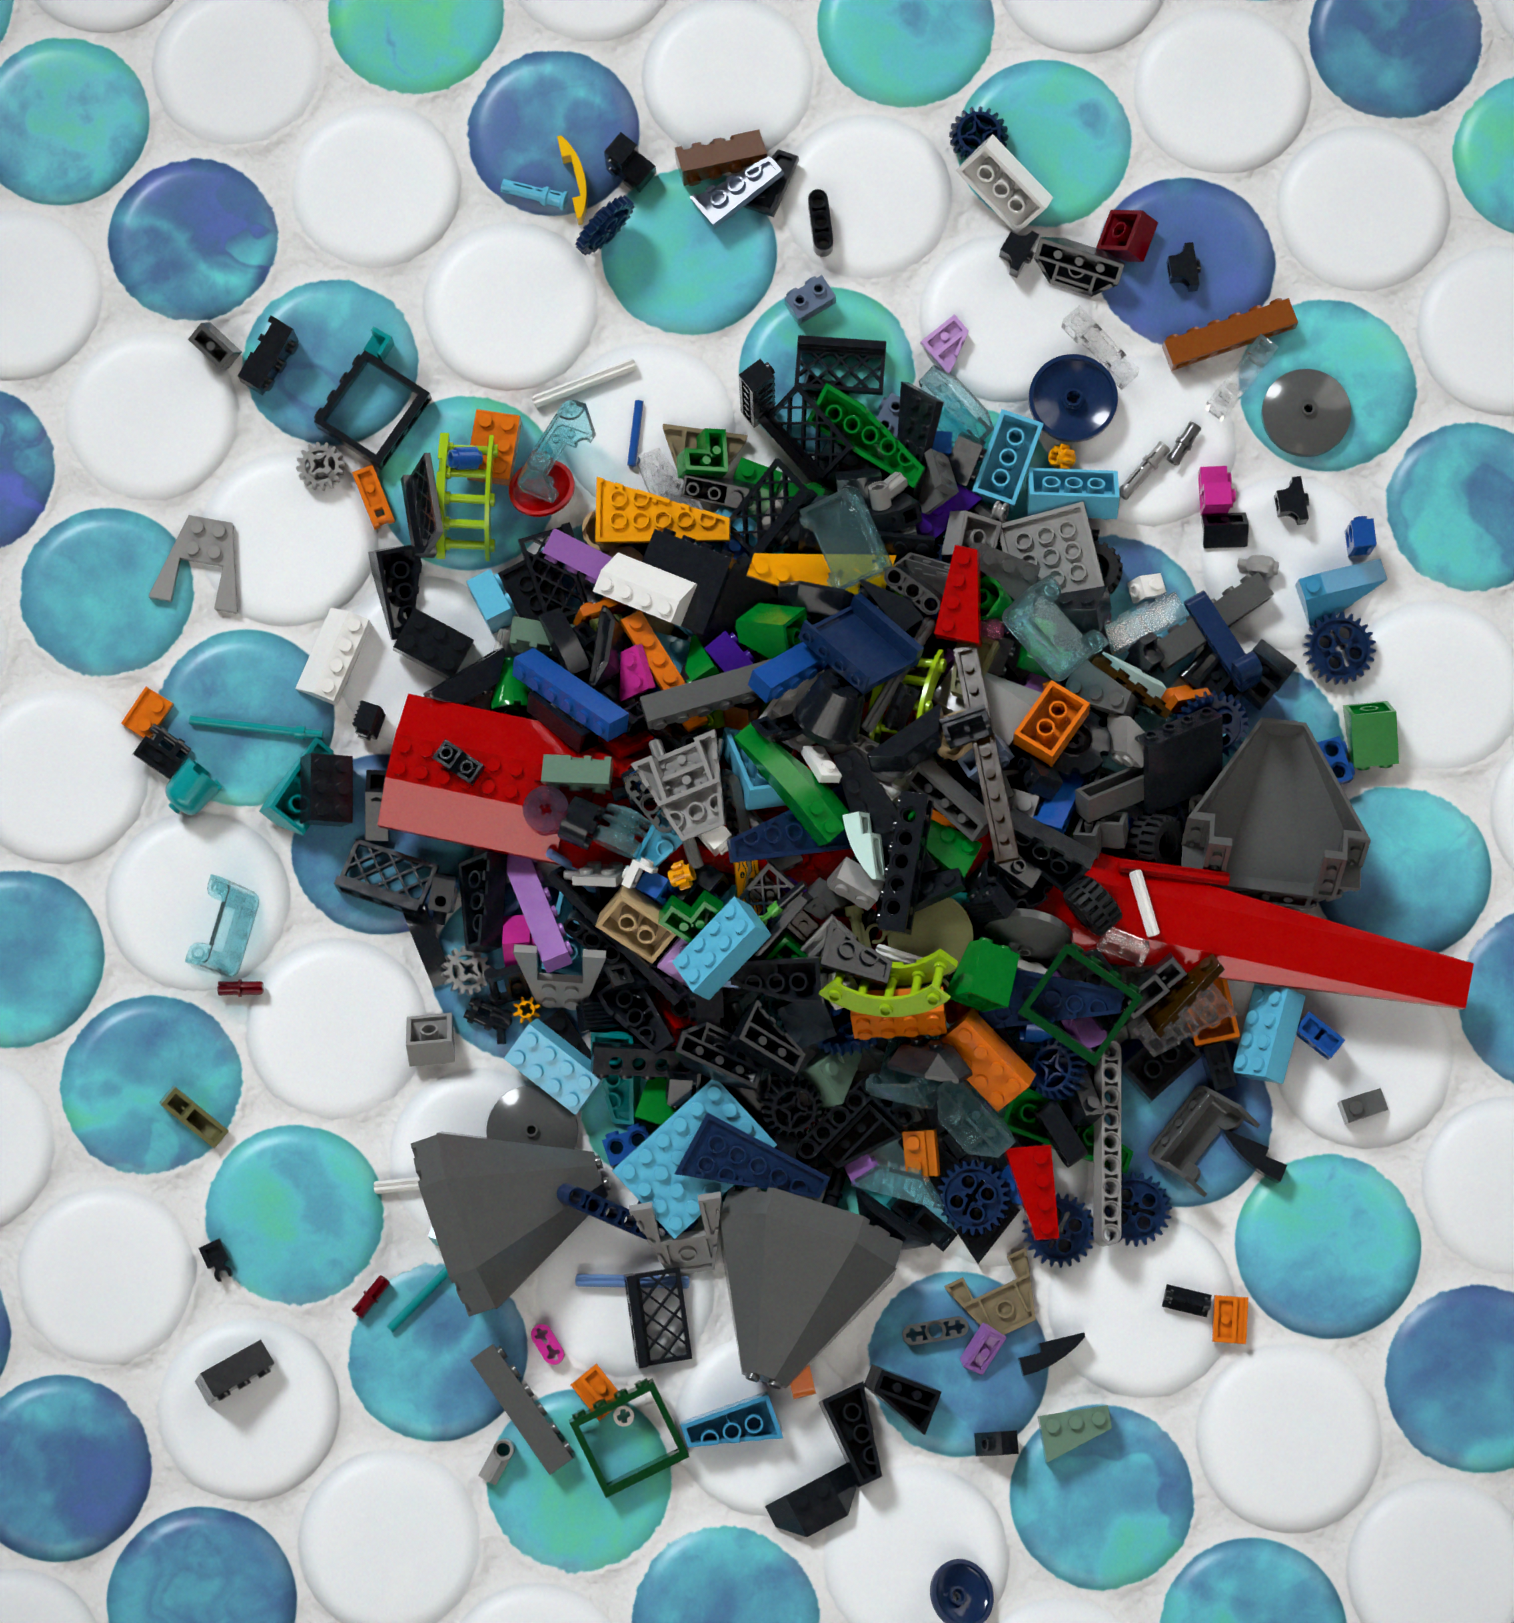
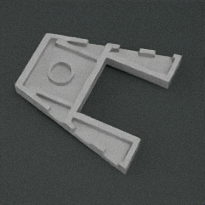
[149,515,238,614]
[513,944,606,1010]
[629,1191,721,1276]

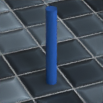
[627,400,644,467]

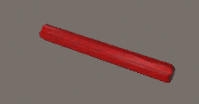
[1117,858,1230,886]

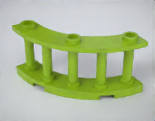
[436,433,498,561]
[867,649,947,744]
[819,948,958,1017]

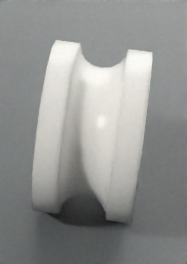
[613,1406,634,1427]

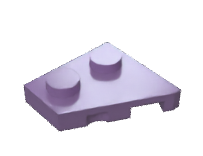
[920,314,969,376]

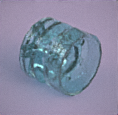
[592,803,652,859]

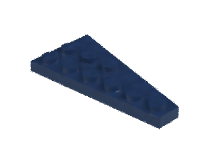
[727,784,852,863]
[978,968,1125,1029]
[674,1112,830,1198]

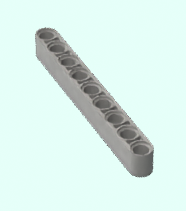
[1093,1040,1121,1247]

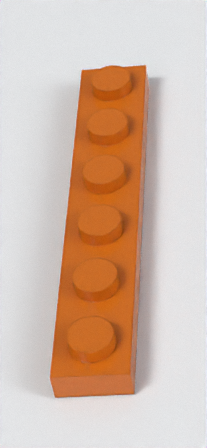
[620,610,708,732]

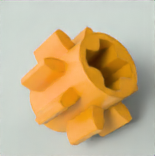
[1048,443,1076,469]
[668,860,696,891]
[513,997,541,1024]

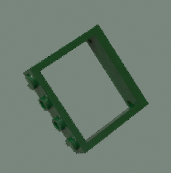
[1018,942,1144,1066]
[569,1378,690,1498]

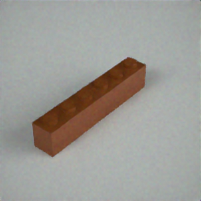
[1162,298,1298,371]

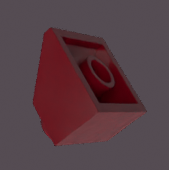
[1096,210,1158,262]

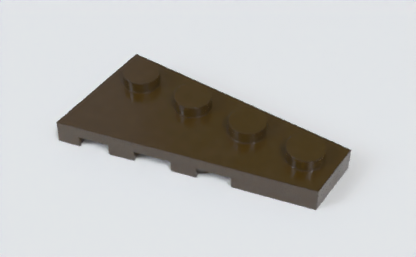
[1142,953,1225,1038]

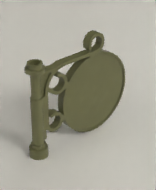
[844,897,974,991]

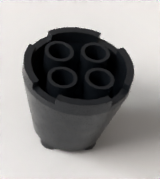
[793,667,865,748]

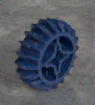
[949,106,1009,160]
[1029,1039,1088,1101]

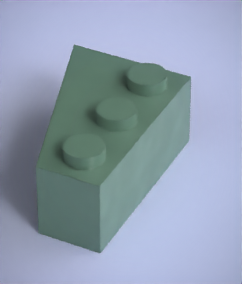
[509,616,576,657]
[541,754,614,795]
[800,1048,865,1109]
[1037,1405,1112,1463]

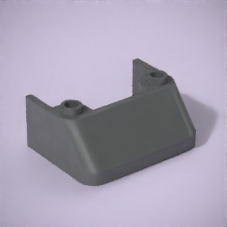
[1148,1086,1260,1197]

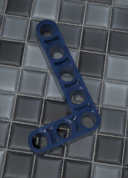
[1183,590,1262,693]
[557,1183,661,1240]

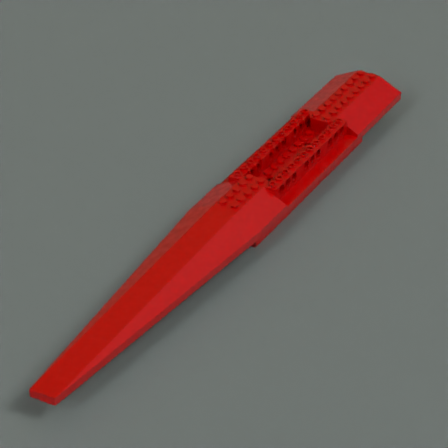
[378,694,1474,1010]

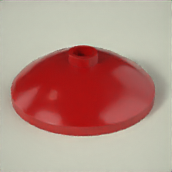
[509,459,575,517]

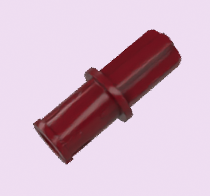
[217,979,264,997]
[351,1275,390,1319]

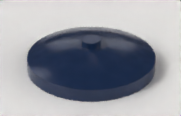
[1029,354,1118,442]

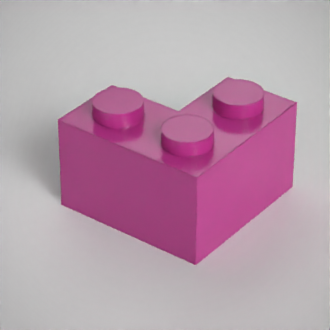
[1198,466,1236,516]
[502,915,536,967]

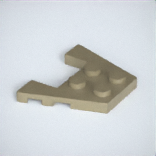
[944,1248,1036,1335]

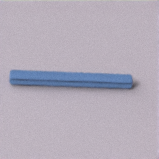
[575,1274,690,1289]

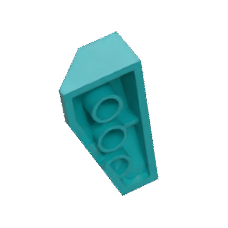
[259,737,334,835]
[591,1029,643,1125]

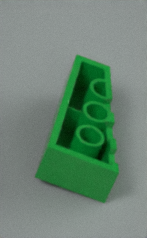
[908,811,982,879]

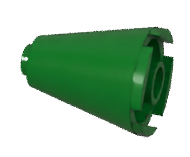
[980,576,1019,626]
[490,657,532,719]

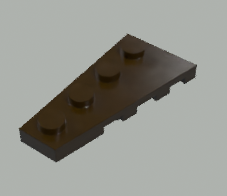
[1089,654,1172,719]

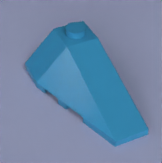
[1295,559,1387,627]

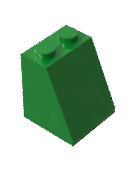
[735,603,807,659]
[1343,701,1399,771]
[946,937,1020,1012]
[635,1064,694,1127]

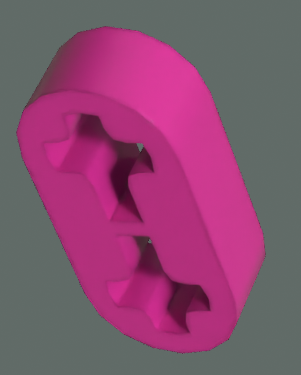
[531,1324,564,1365]

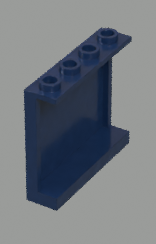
[798,593,924,694]

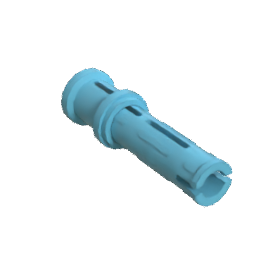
[501,178,568,211]

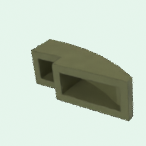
[159,1085,229,1148]

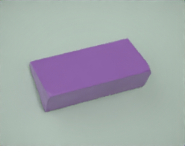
[960,1322,1006,1375]

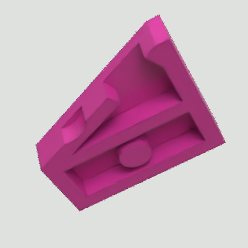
[619,644,656,702]

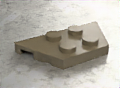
[663,424,748,470]

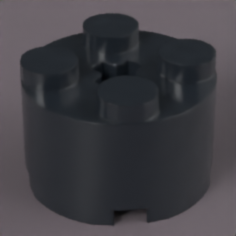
[558,796,606,851]

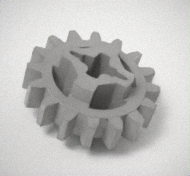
[296,442,345,491]
[441,946,491,996]

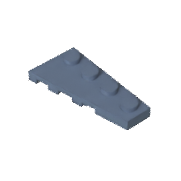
[689,156,784,229]

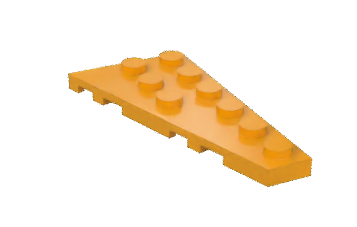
[595,477,731,544]
[746,553,896,595]

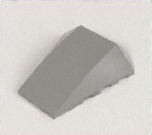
[932,665,1042,746]
[631,729,725,842]

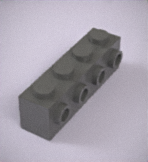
[906,758,989,842]

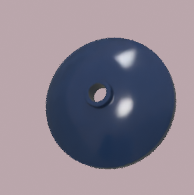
[930,1559,994,1623]

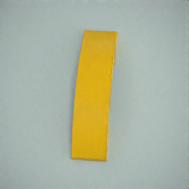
[557,135,588,225]

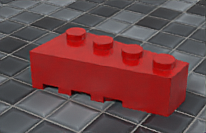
[934,545,982,647]
[1003,1145,1059,1241]

